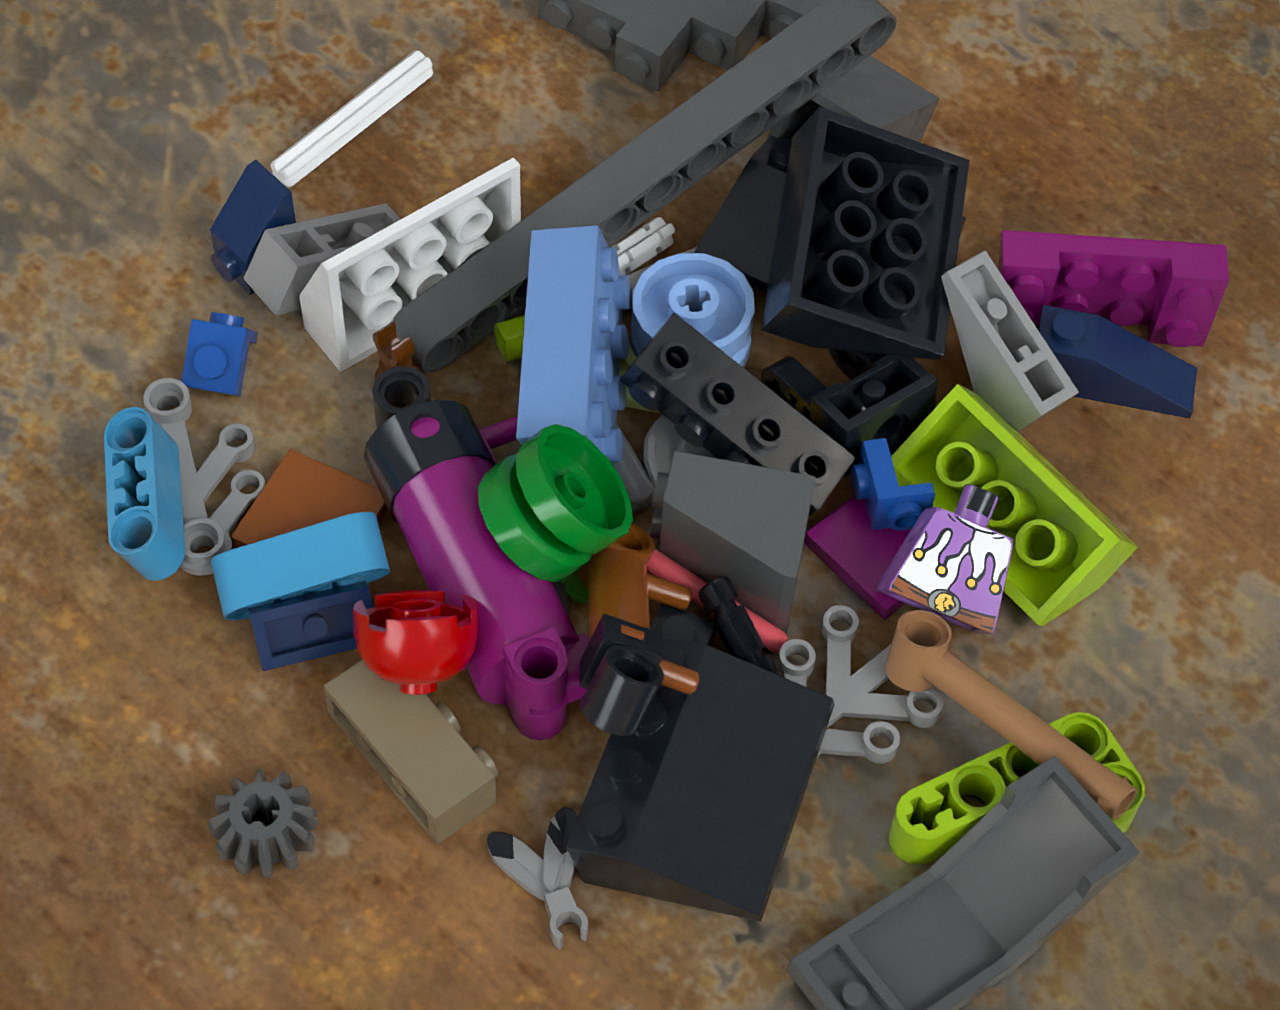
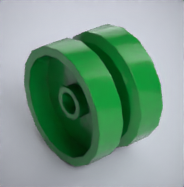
[478,424,633,582]

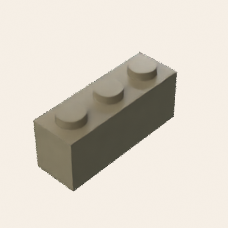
[324,660,498,845]

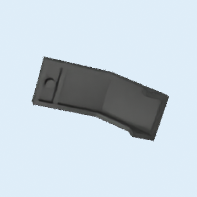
[786,756,1140,1010]

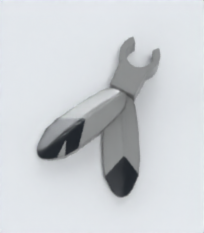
[487,807,588,950]

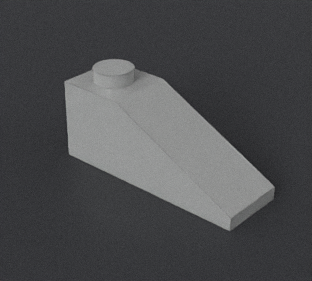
[243,203,401,316]
[941,250,1079,432]

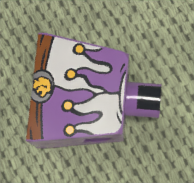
[876,484,1013,634]

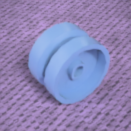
[630,253,755,368]

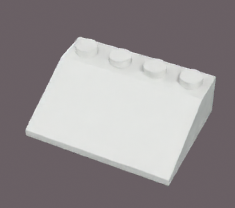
[299,158,521,372]

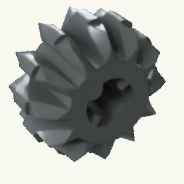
[209,767,319,880]

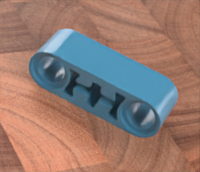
[104,407,185,581]
[210,512,390,621]

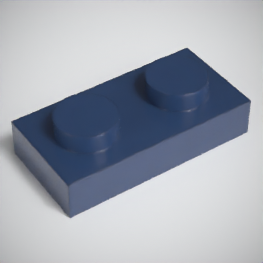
[248,581,373,671]

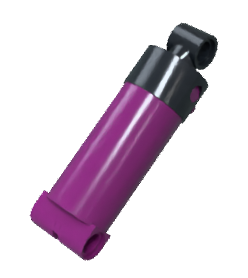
[364,366,589,741]

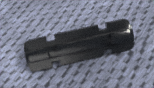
[699,577,779,675]

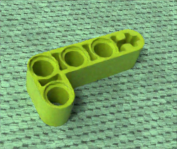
[889,712,1145,865]

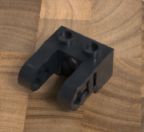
[761,349,937,477]

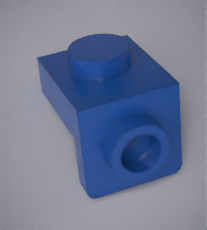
[181,312,258,396]
[851,438,935,531]

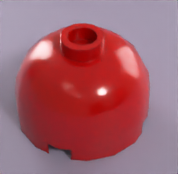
[353,590,479,695]

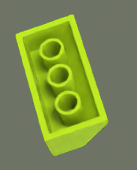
[891,384,1138,627]

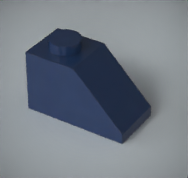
[210,160,296,295]

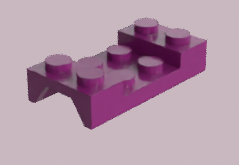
[998,230,1229,347]

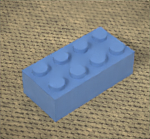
[516,226,631,467]

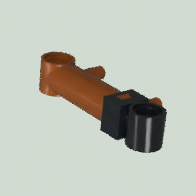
[578,523,699,736]

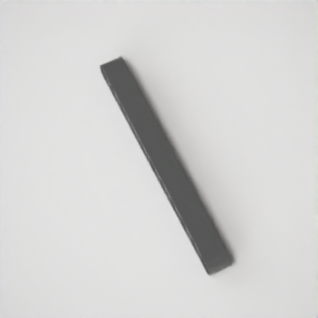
[393,0,897,373]

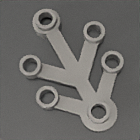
[143,378,266,575]
[778,605,943,764]

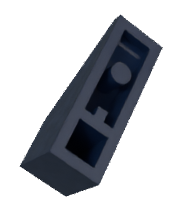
[1036,305,1197,419]

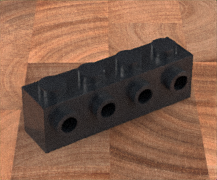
[620,313,856,516]

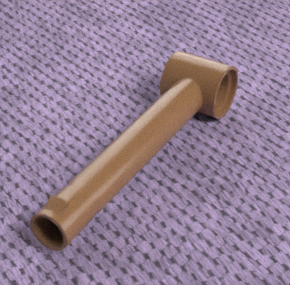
[885,610,1137,820]

